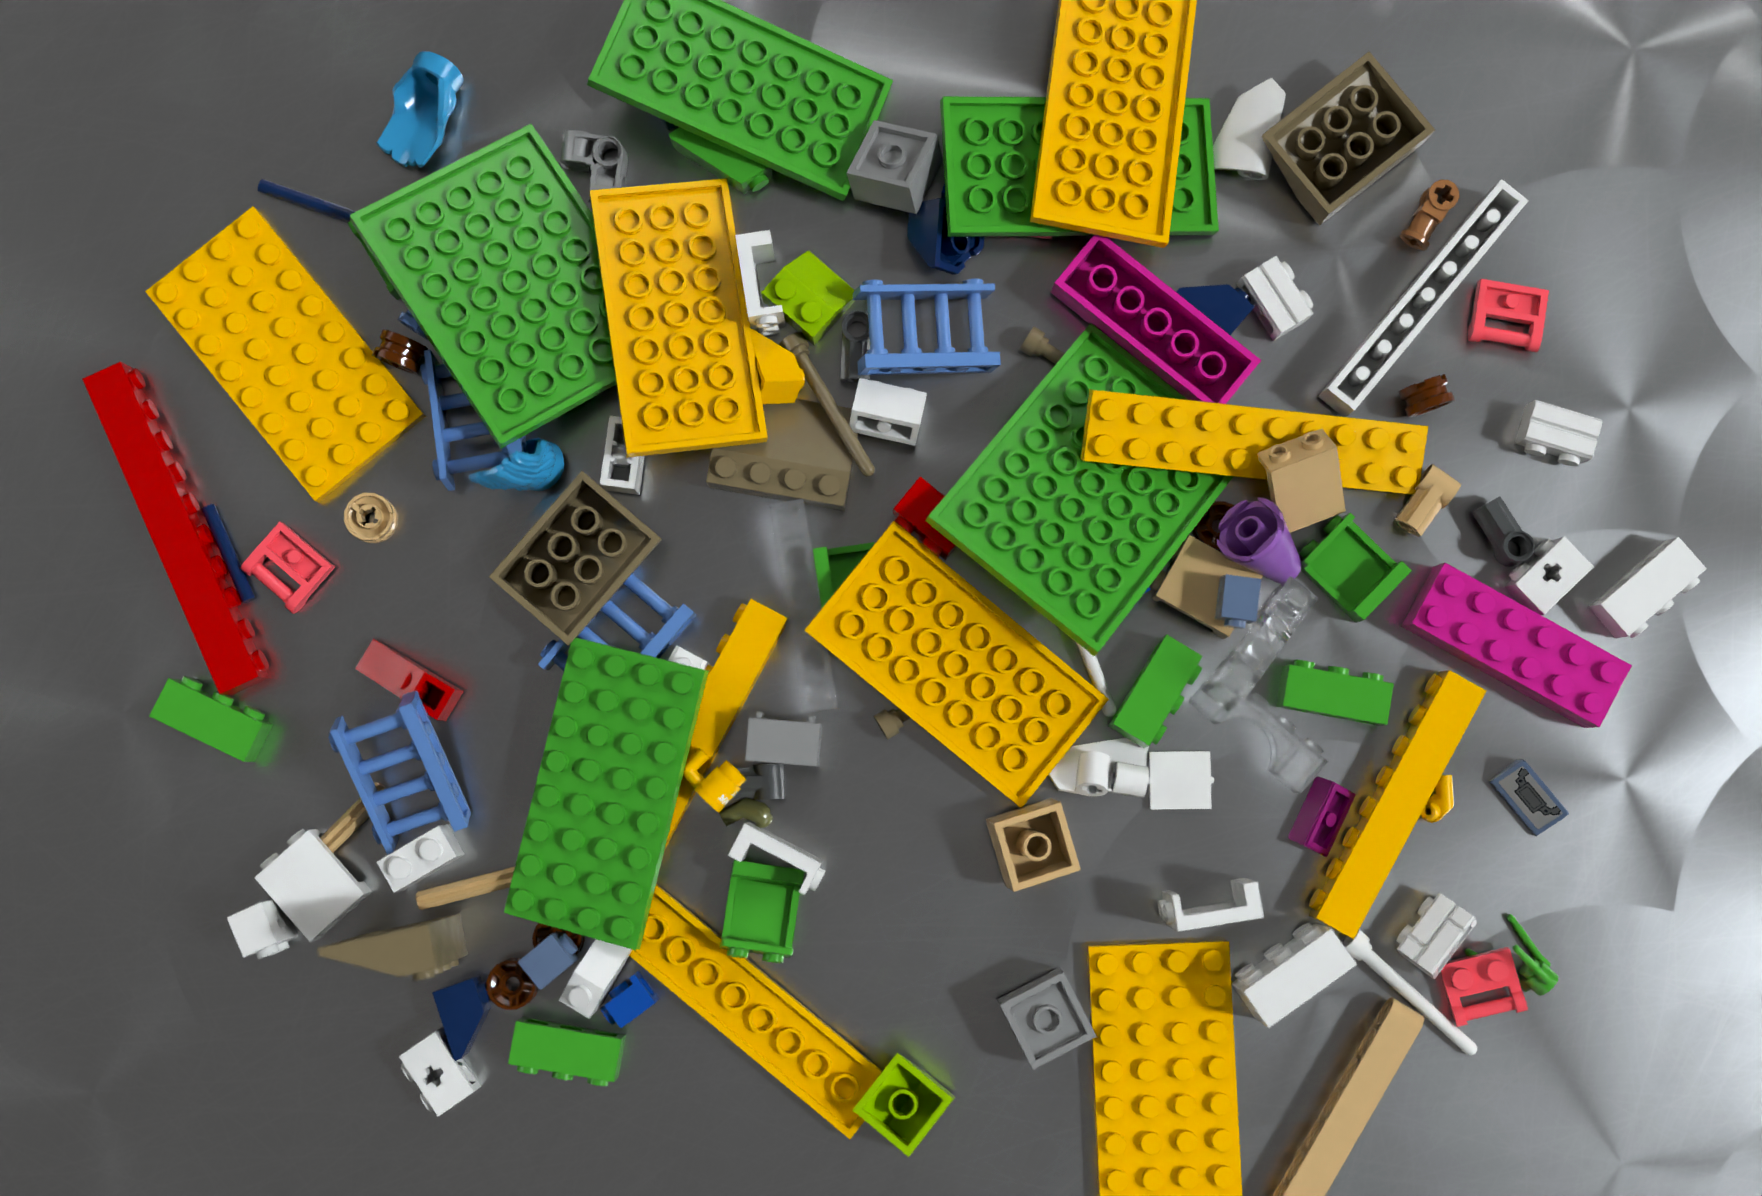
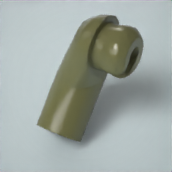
[719,798,773,828]

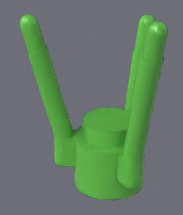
[1464,914,1559,996]

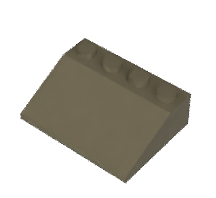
[1261,51,1435,226]
[706,399,859,512]
[489,471,662,646]
[317,913,468,981]

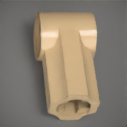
[1395,464,1461,537]

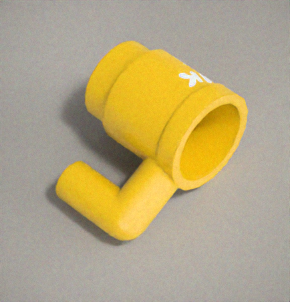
[683,748,747,813]

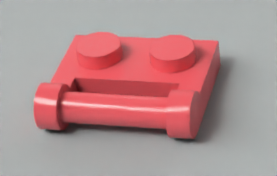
[1467,279,1549,352]
[241,521,335,614]
[1440,947,1528,1027]

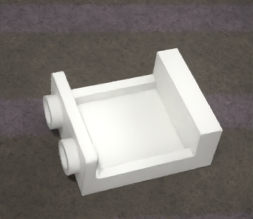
[735,230,786,336]
[728,821,825,896]
[254,829,373,942]
[1158,878,1264,932]

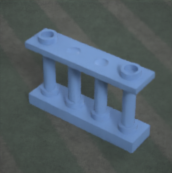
[852,279,1001,375]
[420,350,528,491]
[538,567,697,671]
[329,690,471,855]

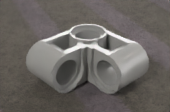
[560,130,628,202]

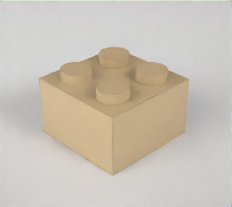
[985,798,1081,892]

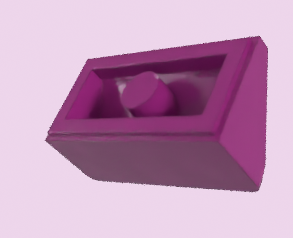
[1288,776,1356,857]

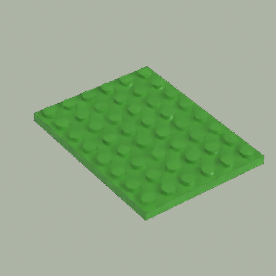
[350,124,616,449]
[926,323,1234,656]

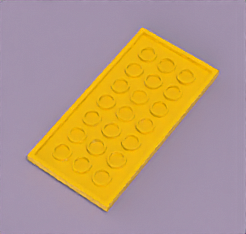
[1030,0,1197,248]
[590,178,768,458]
[145,206,426,503]
[804,521,1109,808]
[1087,940,1242,1196]

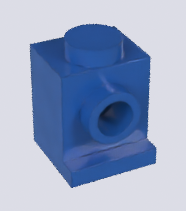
[600,970,659,1029]

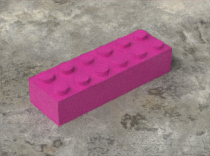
[1051,235,1261,404]
[1401,562,1632,728]

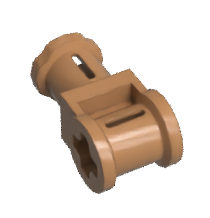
[1400,179,1459,251]

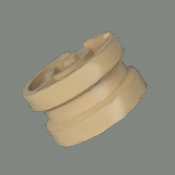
[344,493,398,543]

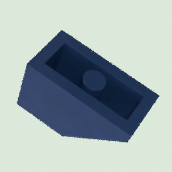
[1177,284,1255,335]
[432,974,491,1061]

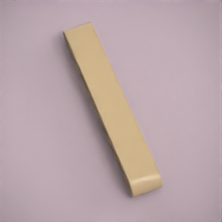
[1273,997,1424,1196]

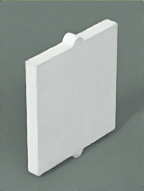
[1148,751,1214,810]

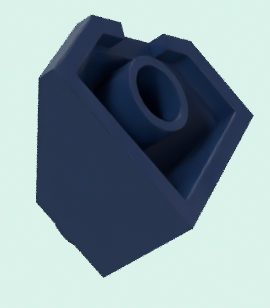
[907,198,984,275]

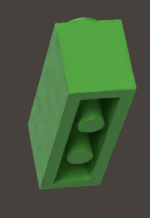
[1108,634,1203,748]
[1276,660,1394,726]
[149,676,273,762]
[508,1017,626,1086]

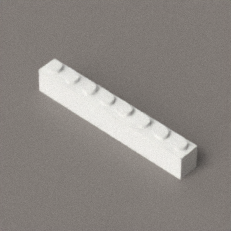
[1318,179,1528,417]

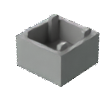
[846,120,943,214]
[745,711,822,767]
[997,967,1097,1070]

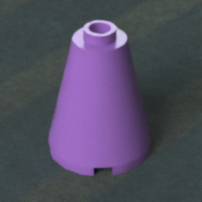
[1217,498,1302,584]

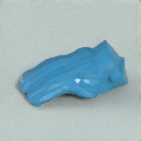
[377,51,464,168]
[469,438,564,491]

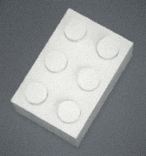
[1231,922,1357,1028]

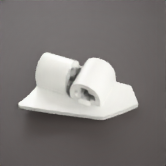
[1213,77,1286,180]
[1048,737,1149,798]

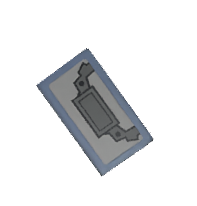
[1489,759,1569,836]

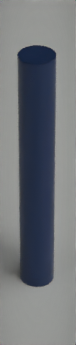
[258,179,356,223]
[201,504,255,603]

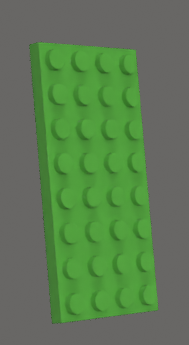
[587,0,893,201]
[940,96,1219,237]
[504,638,709,950]

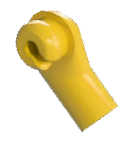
[1421,775,1454,823]

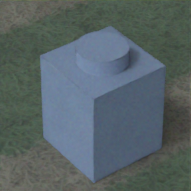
[1215,574,1261,629]
[518,931,579,990]

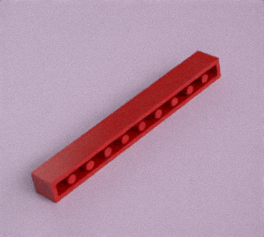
[82,361,269,696]

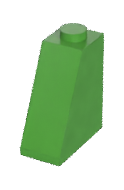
[669,127,772,194]

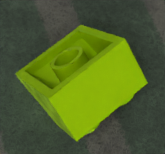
[761,250,856,346]
[853,1052,955,1157]

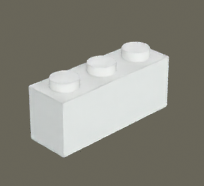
[1588,537,1707,638]

